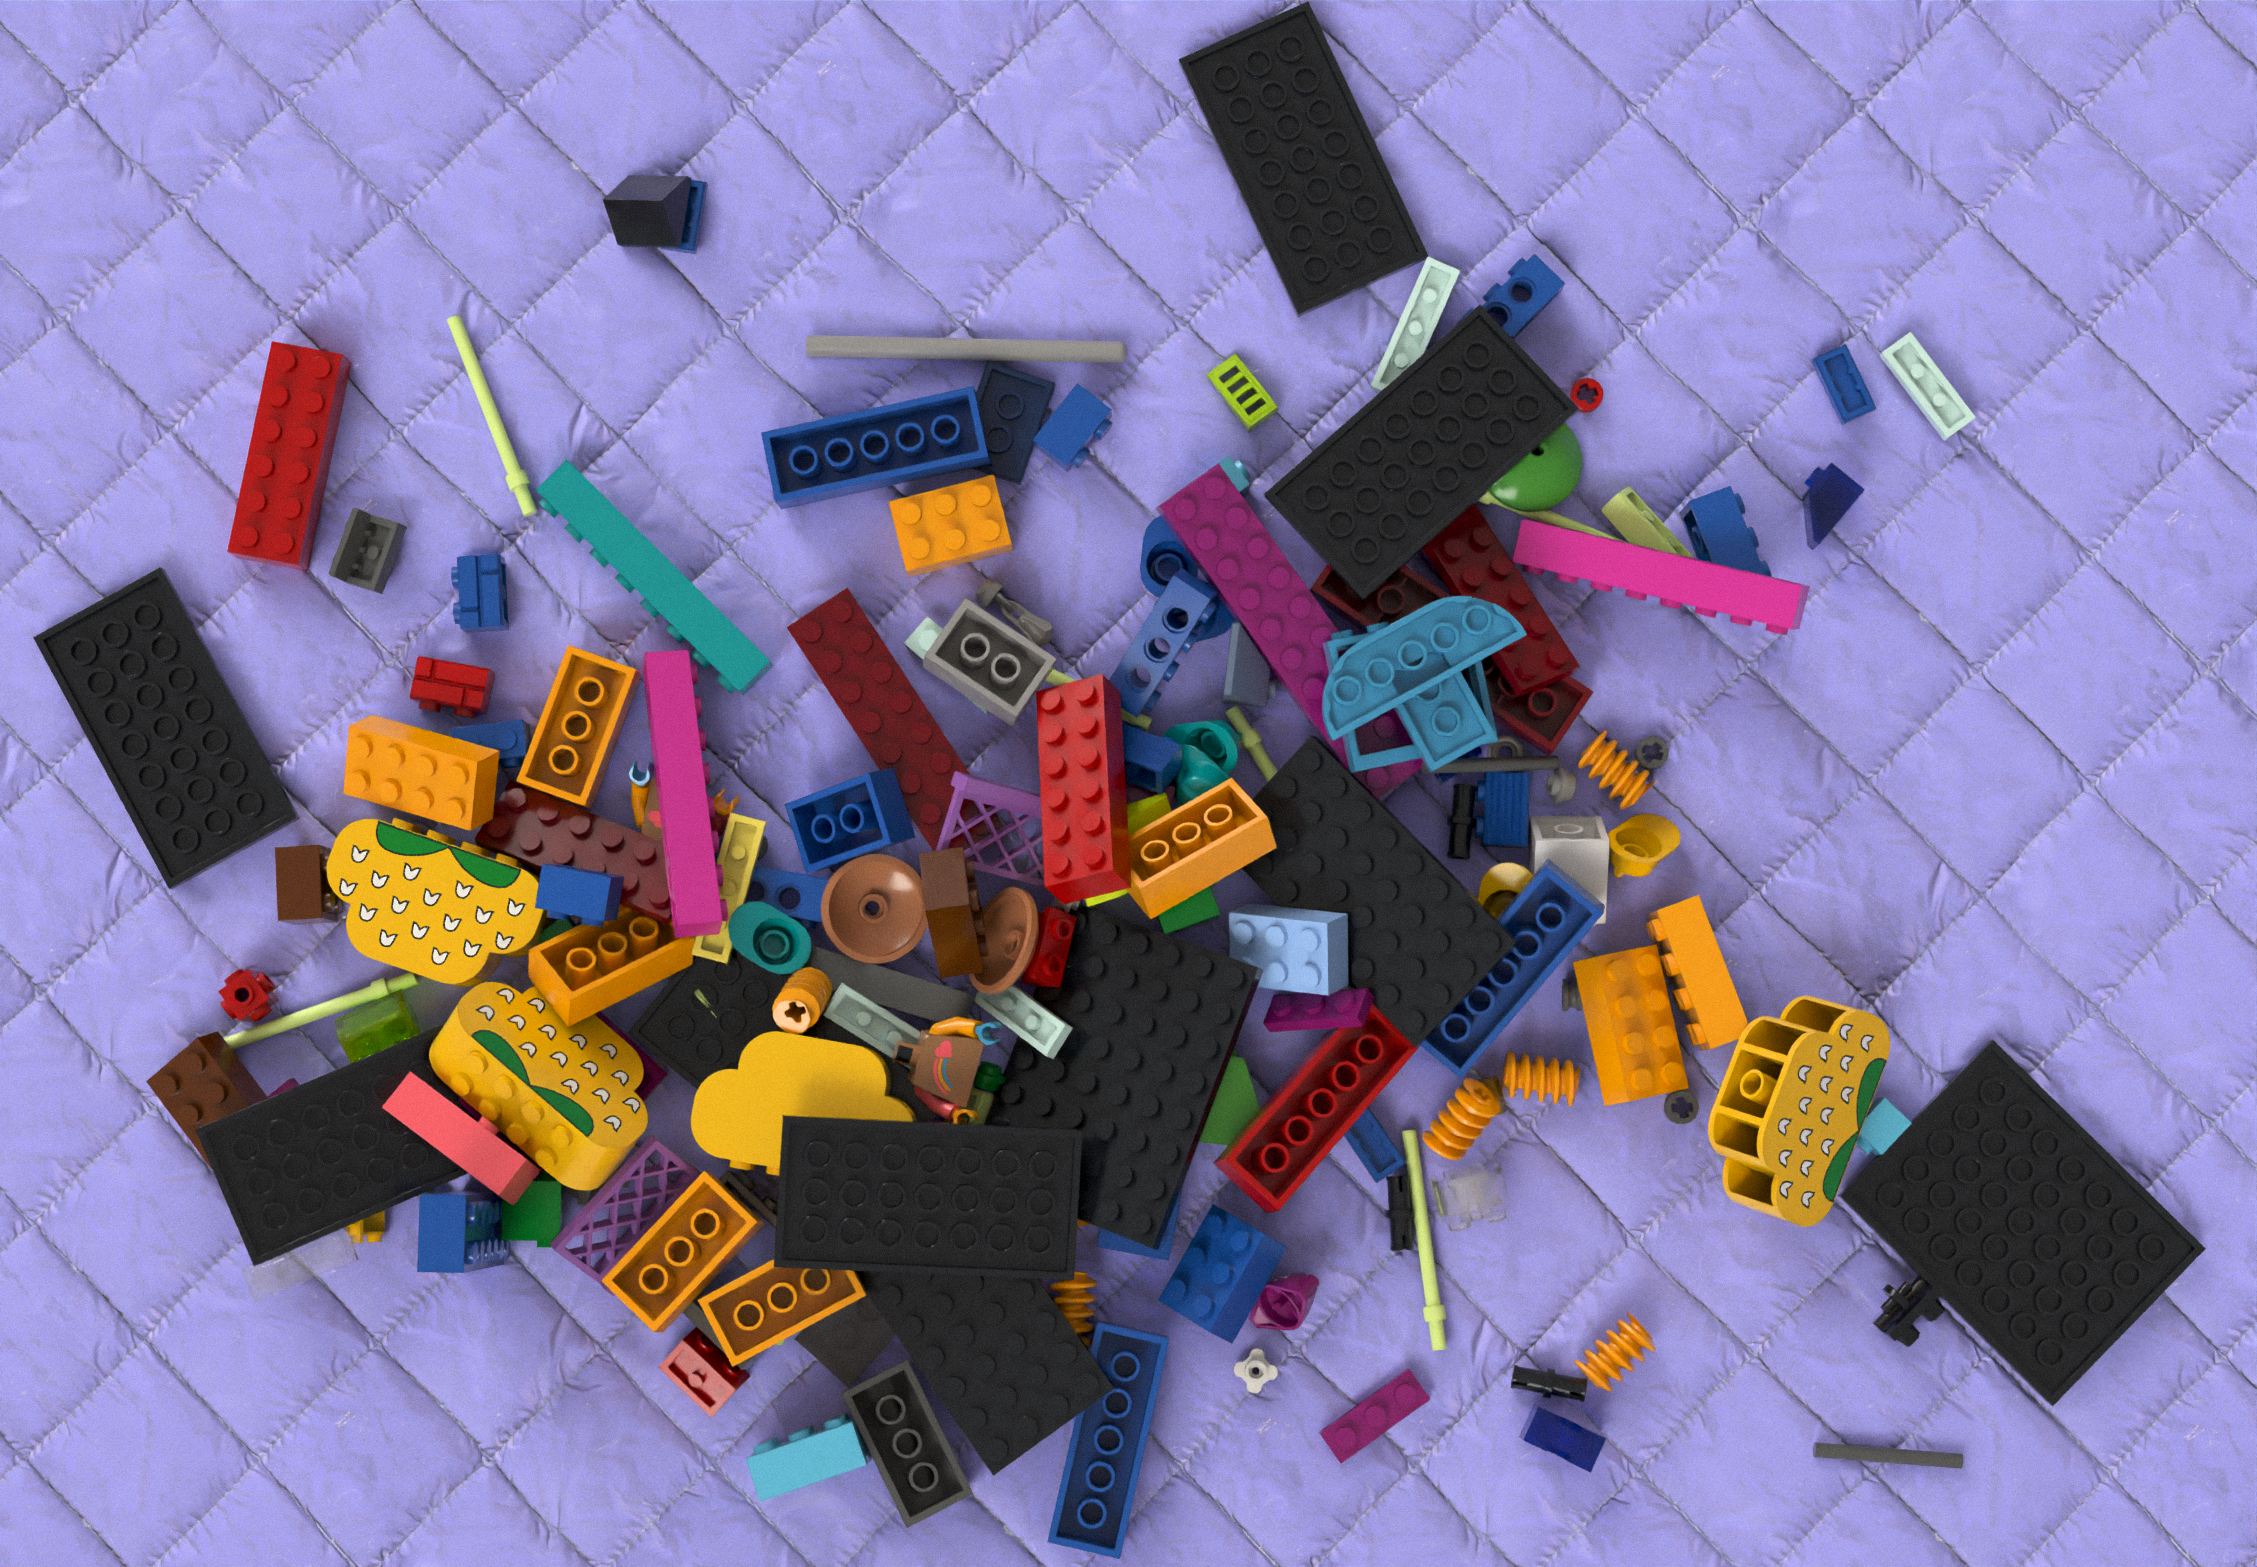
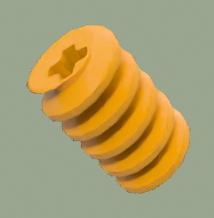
[1578,729,1657,810]
[772,967,833,1034]
[1501,1051,1580,1107]
[1422,1078,1499,1160]
[1050,1271,1097,1346]
[1574,1312,1656,1392]

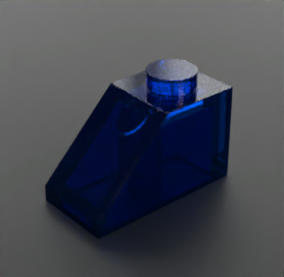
[1802,462,1865,550]

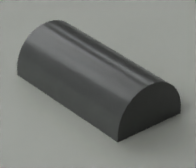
[841,1359,973,1528]

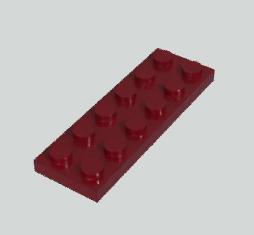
[1423,504,1580,697]
[475,780,672,925]

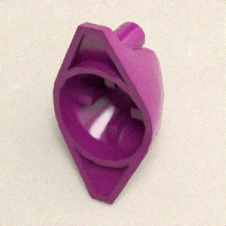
[1249,1272,1319,1331]

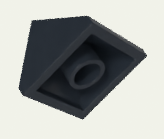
[603,175,692,248]

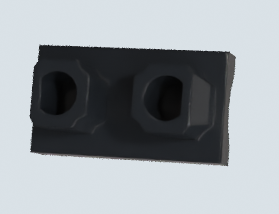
[1873,1276,1945,1347]

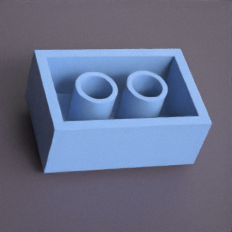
[1229,903,1349,996]

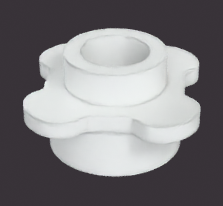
[1234,1349,1278,1393]

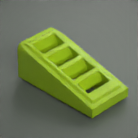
[1206,354,1278,433]

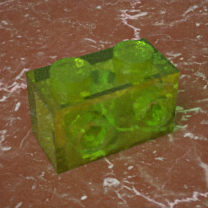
[335,989,421,1063]

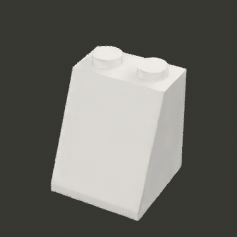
[1529,816,1610,927]

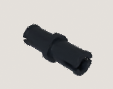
[1447,784,1477,860]
[1385,1175,1415,1251]
[1511,1365,1588,1402]

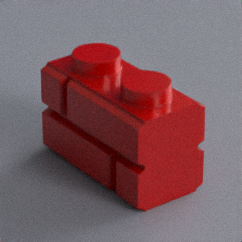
[410,656,495,719]

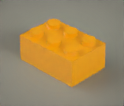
[889,475,1013,577]

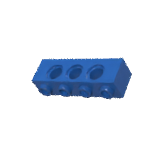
[1440,253,1565,340]
[1109,568,1218,718]
[715,859,829,929]

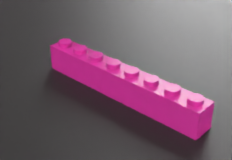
[1512,519,1810,635]
[642,650,728,938]

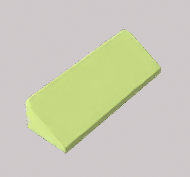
[1601,486,1694,558]

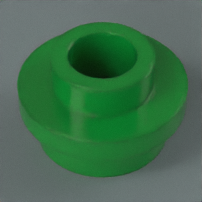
[973,1061,1006,1091]

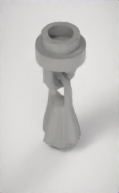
[975,579,1054,646]

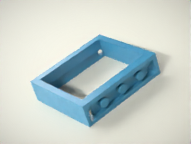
[1323,622,1498,773]

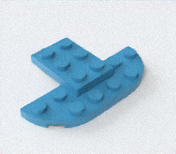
[1322,596,1527,772]

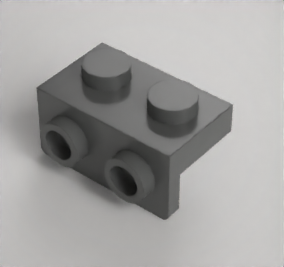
[329,508,407,594]

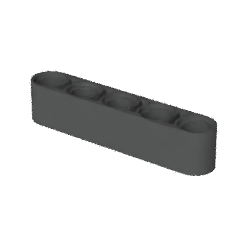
[802,945,975,1022]

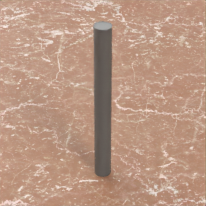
[1422,755,1560,774]
[1813,1442,1963,1469]

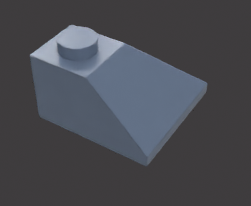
[1222,622,1276,708]

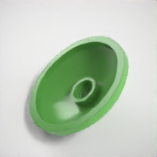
[1488,423,1582,512]

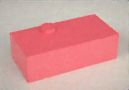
[382,1071,541,1206]

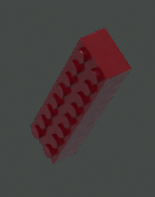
[1310,565,1593,756]
[787,587,1004,859]

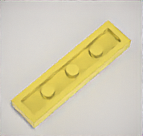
[691,812,767,964]

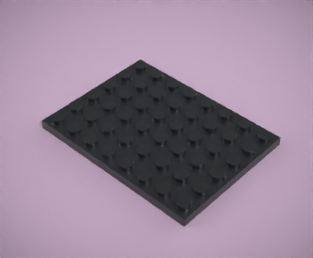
[984,904,1263,1250]
[1838,1040,2206,1406]

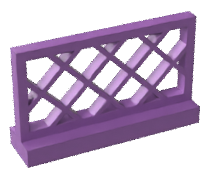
[936,771,1045,887]
[549,1135,702,1296]

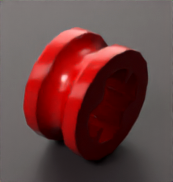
[1569,378,1603,413]

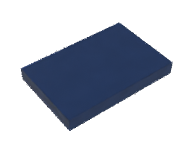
[971,360,1056,485]

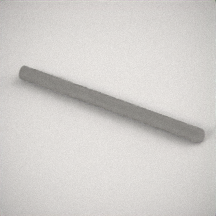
[806,335,1127,363]

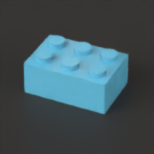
[746,1413,872,1502]

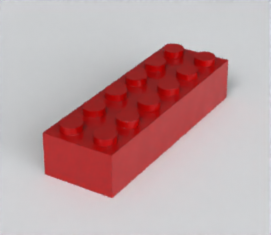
[227,341,352,571]
[1036,674,1132,904]
[1213,1003,1419,1213]

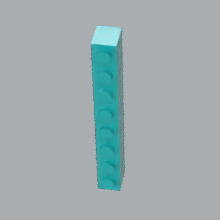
[536,460,774,696]

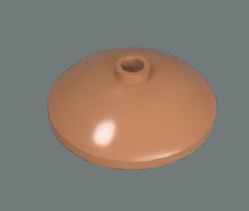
[821,854,928,964]
[969,887,1039,995]

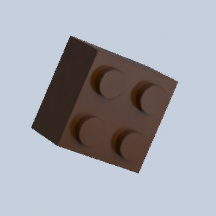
[275,845,343,925]

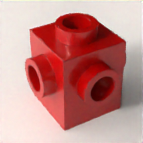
[218,969,279,1023]

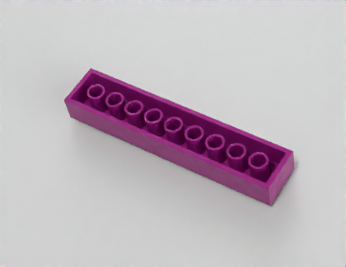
[1156,463,1423,799]

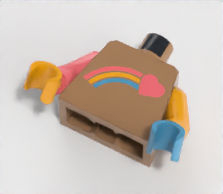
[629,760,740,842]
[893,1016,1002,1124]

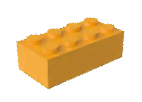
[516,645,642,810]
[343,715,500,831]
[1126,778,1277,919]
[1645,895,1748,1051]
[528,905,695,1027]
[1573,944,1689,1106]
[601,1171,765,1333]
[698,1259,867,1367]

